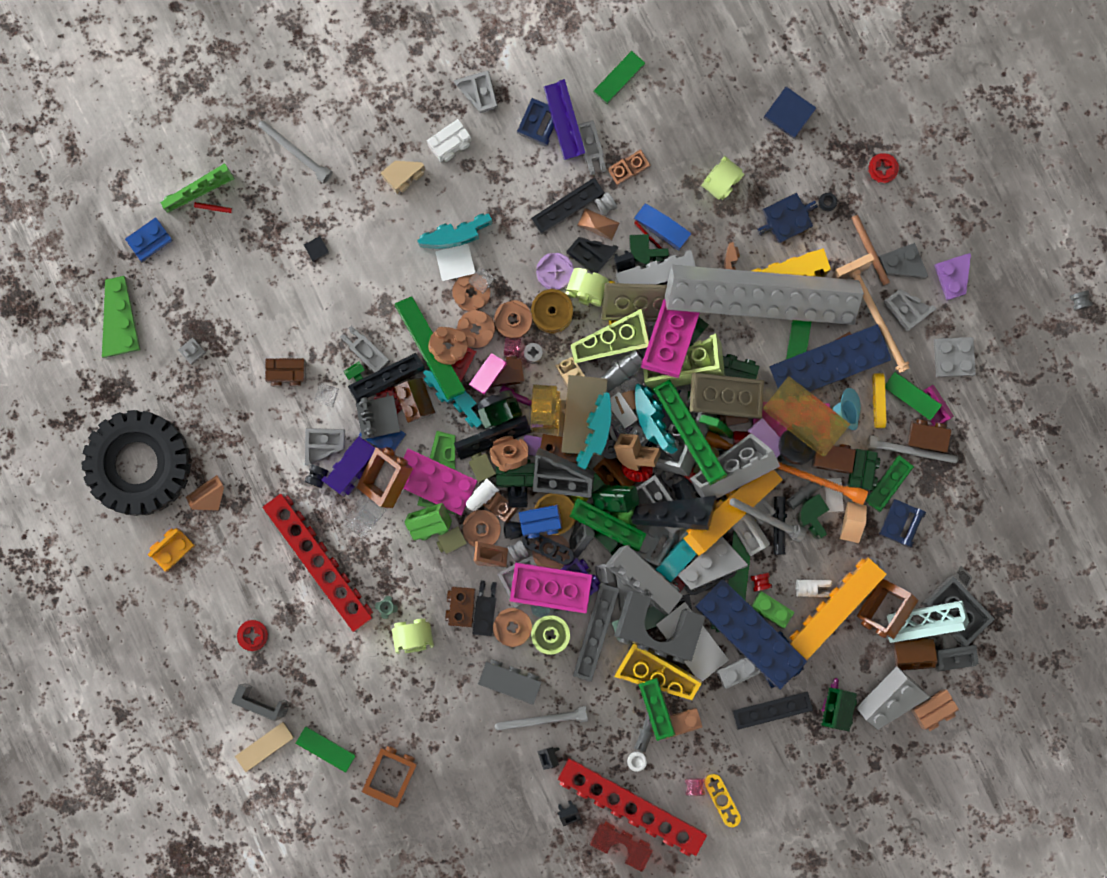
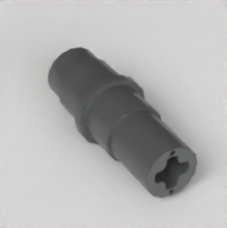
[600,349,644,393]

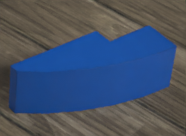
[634,203,692,251]

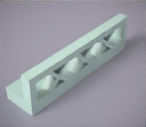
[886,601,969,643]

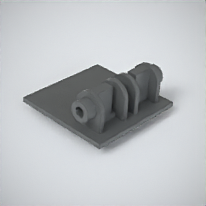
[356,395,400,440]

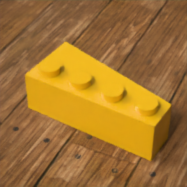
[751,248,831,277]
[614,643,702,700]

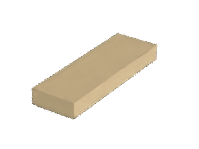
[235,722,295,772]

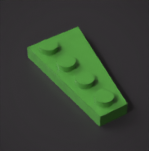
[160,163,235,213]
[102,276,141,358]
[417,431,456,515]

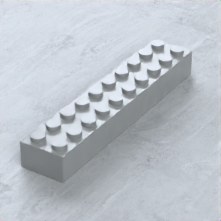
[665,265,864,325]

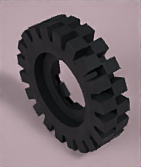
[81,410,191,516]

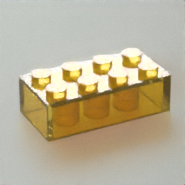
[763,376,850,457]
[531,384,560,434]

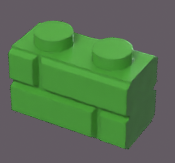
[405,503,452,540]
[750,591,794,629]

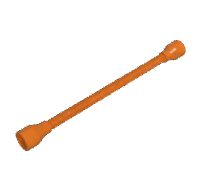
[705,431,868,505]

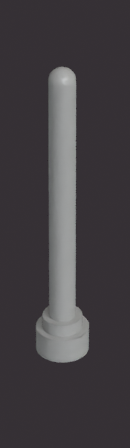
[258,121,333,184]
[866,435,958,463]
[730,498,806,542]
[495,706,588,730]

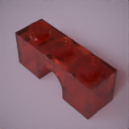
[589,821,653,872]

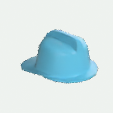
[832,388,861,430]

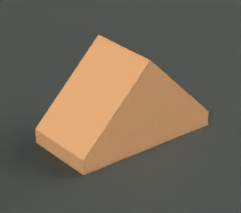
[840,502,867,543]

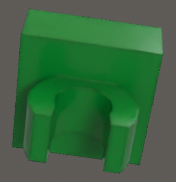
[343,361,365,382]

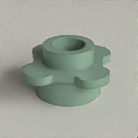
[375,596,398,619]

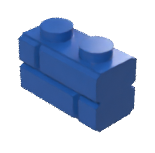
[519,505,563,538]

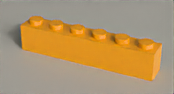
[683,470,783,556]
[789,557,887,660]

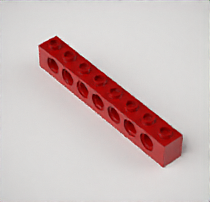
[262,493,374,632]
[558,758,707,857]

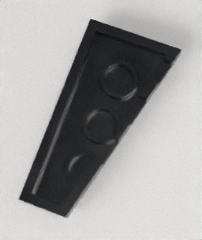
[631,496,717,530]

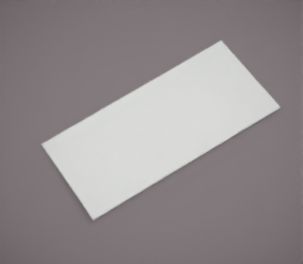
[656,602,729,681]

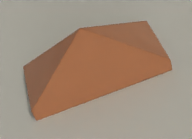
[577,208,619,240]
[186,475,224,510]
[474,541,508,567]

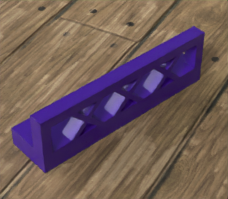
[543,79,585,160]

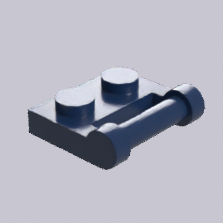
[517,98,554,146]
[879,499,926,548]

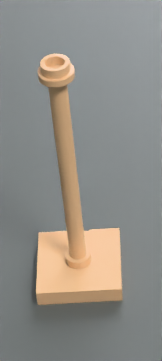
[831,253,910,373]

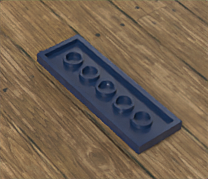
[769,324,892,402]
[695,579,808,690]

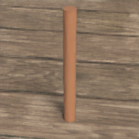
[851,215,890,286]

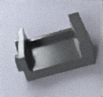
[231,683,289,721]

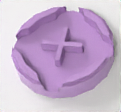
[536,253,574,290]

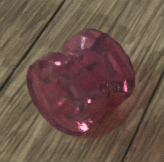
[504,337,521,358]
[685,778,705,796]

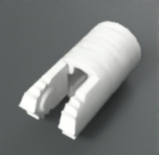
[466,479,499,512]
[796,579,832,597]

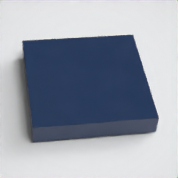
[764,87,816,139]

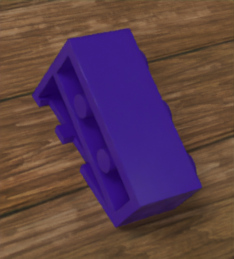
[322,436,376,497]

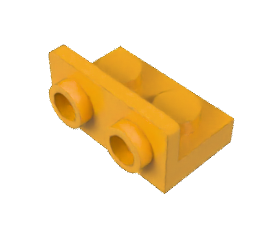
[148,528,195,572]

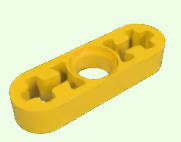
[872,373,886,428]
[704,773,741,827]

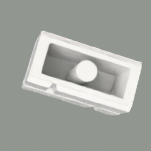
[427,119,471,162]

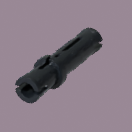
[772,496,787,555]

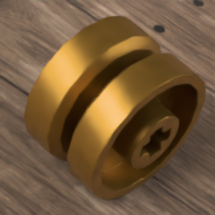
[531,289,573,334]
[534,493,576,535]

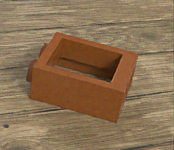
[356,447,414,508]
[857,578,919,640]
[362,746,418,808]

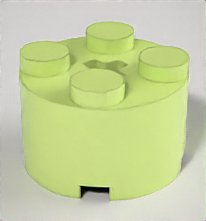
[701,156,744,200]
[565,268,609,307]
[531,615,570,655]
[392,618,434,654]

